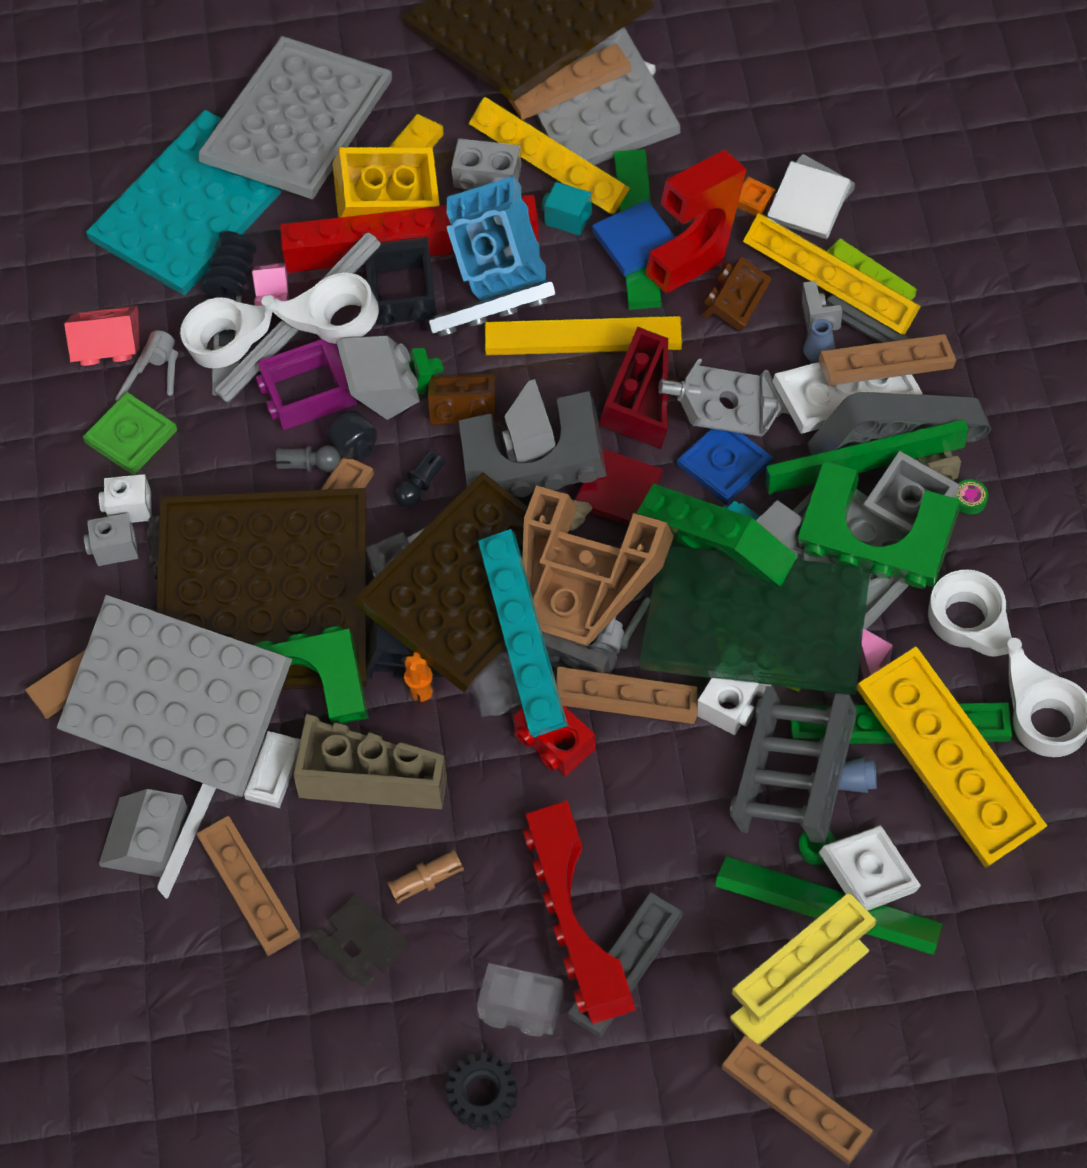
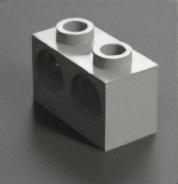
[451,139,522,190]

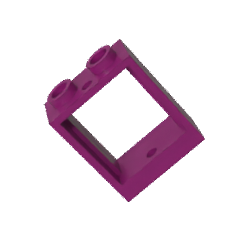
[255,339,357,430]

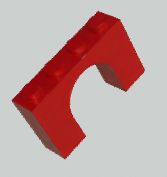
[645,150,747,294]

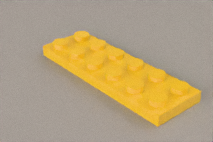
[855,646,1047,868]

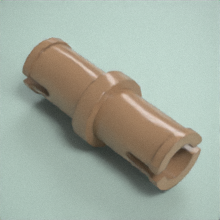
[387,849,464,904]

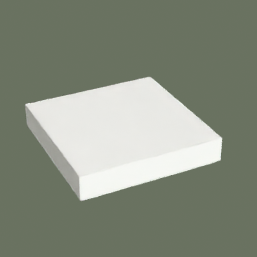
[767,161,851,239]
[819,825,921,911]

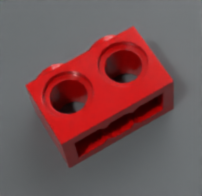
[514,706,596,777]

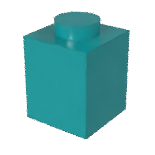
[541,182,592,236]

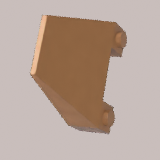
[522,485,674,646]

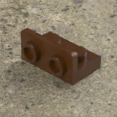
[701,257,772,331]
[428,374,497,425]

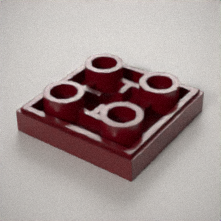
[575,449,663,526]

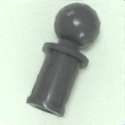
[276,445,341,472]

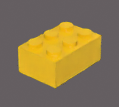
[332,147,440,218]

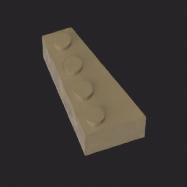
[294,714,447,810]

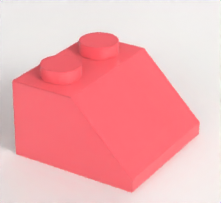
[64,306,140,366]

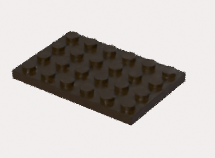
[353,472,528,693]

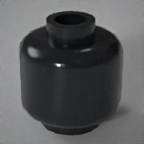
[327,411,377,460]

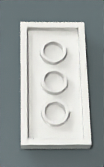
[773,362,922,434]

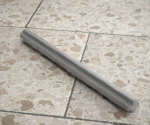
[215,233,381,403]

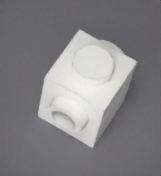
[99,474,152,523]

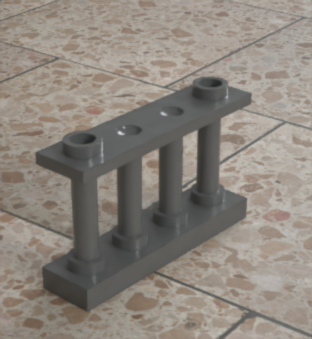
[730,686,857,844]

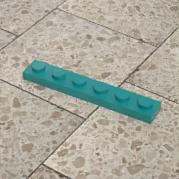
[478,529,568,738]

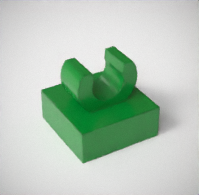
[409,348,444,394]

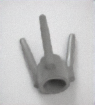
[115,331,178,401]
[592,597,651,654]

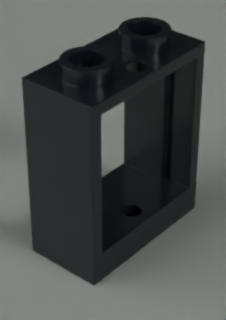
[366,237,437,325]

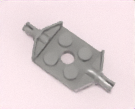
[658,359,790,437]

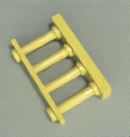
[730,892,876,1045]

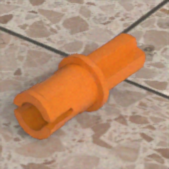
[404,652,433,702]

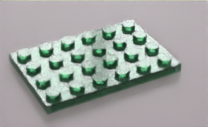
[640,546,871,695]

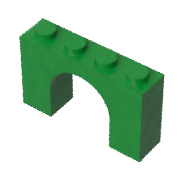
[797,461,960,589]
[636,483,797,587]
[253,626,369,741]

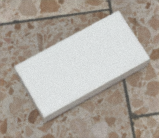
[244,731,301,808]

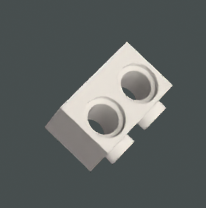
[697,645,773,735]

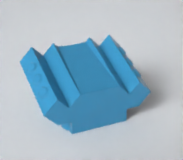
[446,176,546,301]

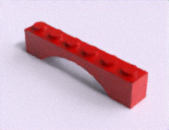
[523,800,636,1025]

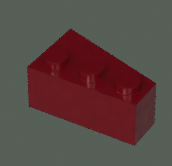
[599,326,669,449]

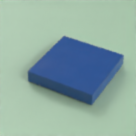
[592,200,676,277]
[677,429,773,505]

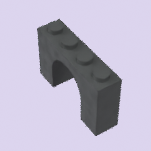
[459,391,607,497]

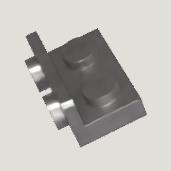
[543,633,617,674]

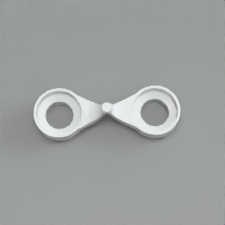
[181,273,379,368]
[928,570,1087,757]

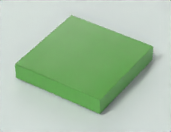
[83,392,177,475]

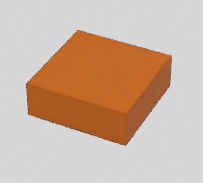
[737,177,776,216]

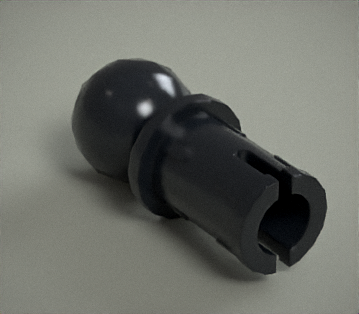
[394,450,446,508]

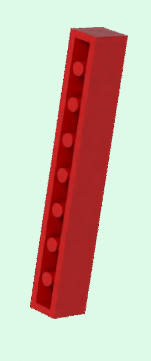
[280,195,539,273]

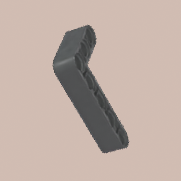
[807,392,991,455]

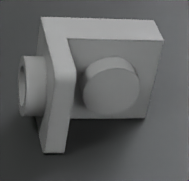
[801,281,843,333]

